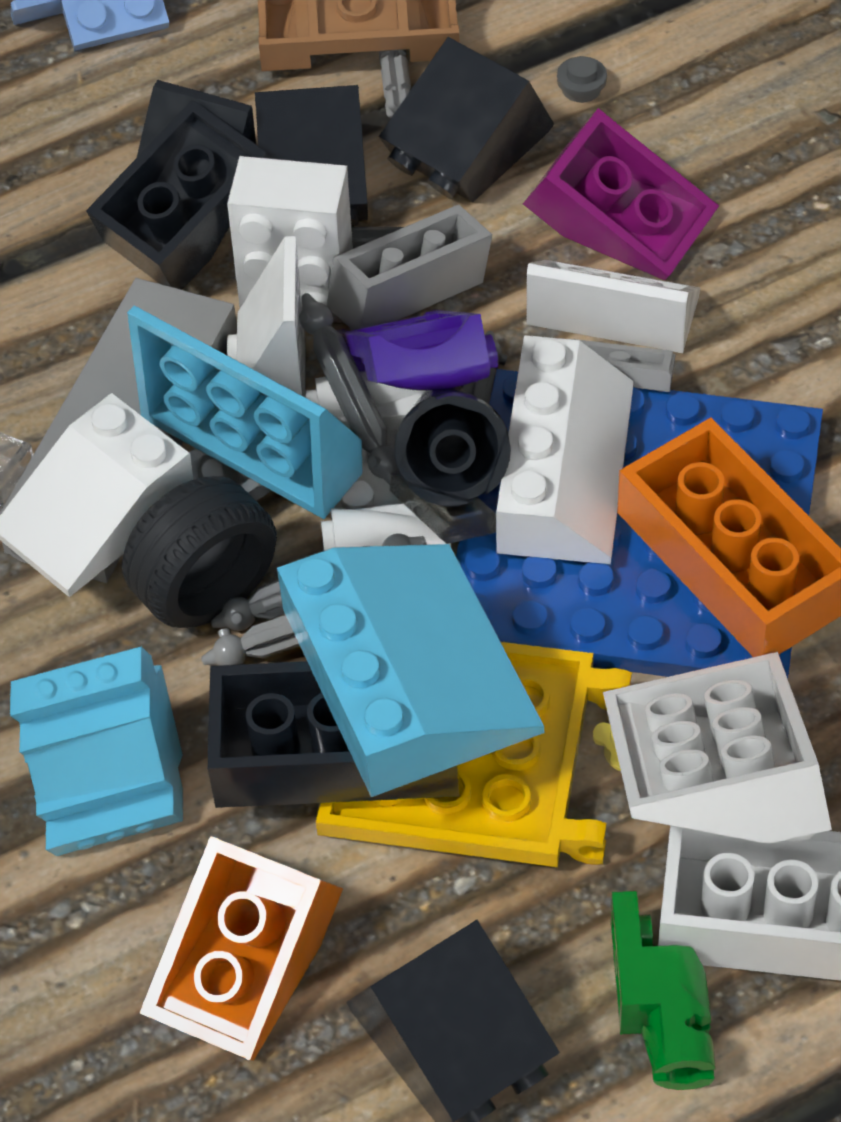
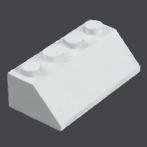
[496,335,634,564]

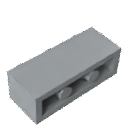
[327,204,493,330]

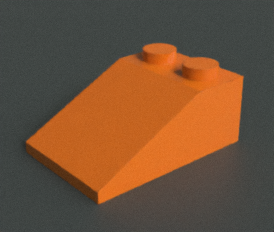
[140,836,343,1061]

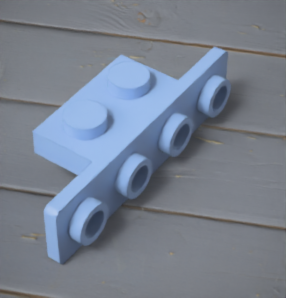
[11,0,169,51]

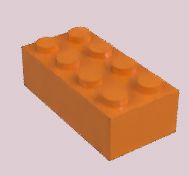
[617,417,841,657]

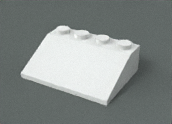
[603,652,832,844]

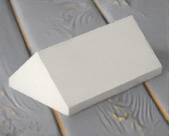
[527,260,700,353]

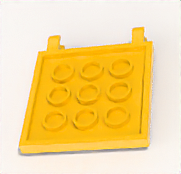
[316,642,632,867]

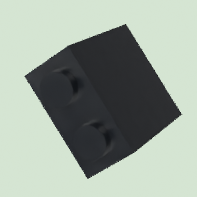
[378,37,554,203]
[255,85,368,227]
[346,919,560,1122]

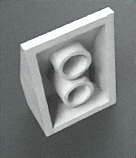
[227,236,306,397]
[0,393,194,597]

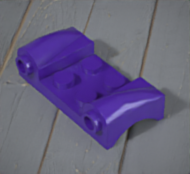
[336,310,498,391]

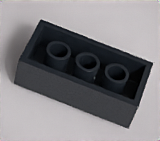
[207,661,459,808]

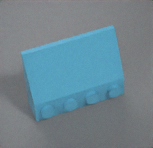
[127,305,363,519]
[277,544,545,797]

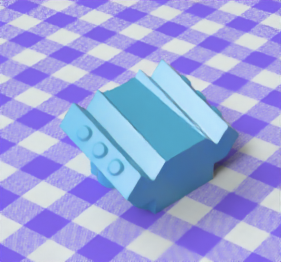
[10,646,183,856]

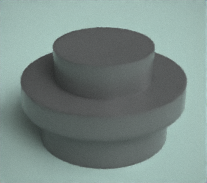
[557,56,607,103]

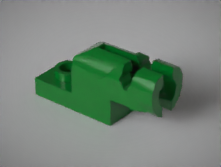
[610,891,716,1090]

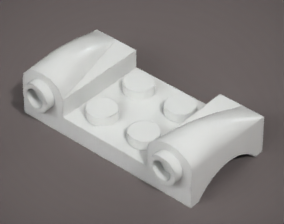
[305,371,451,551]

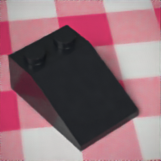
[86,99,269,290]

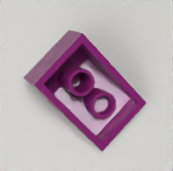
[523,108,719,281]

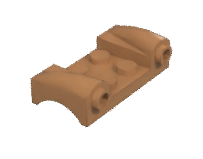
[258,0,460,71]

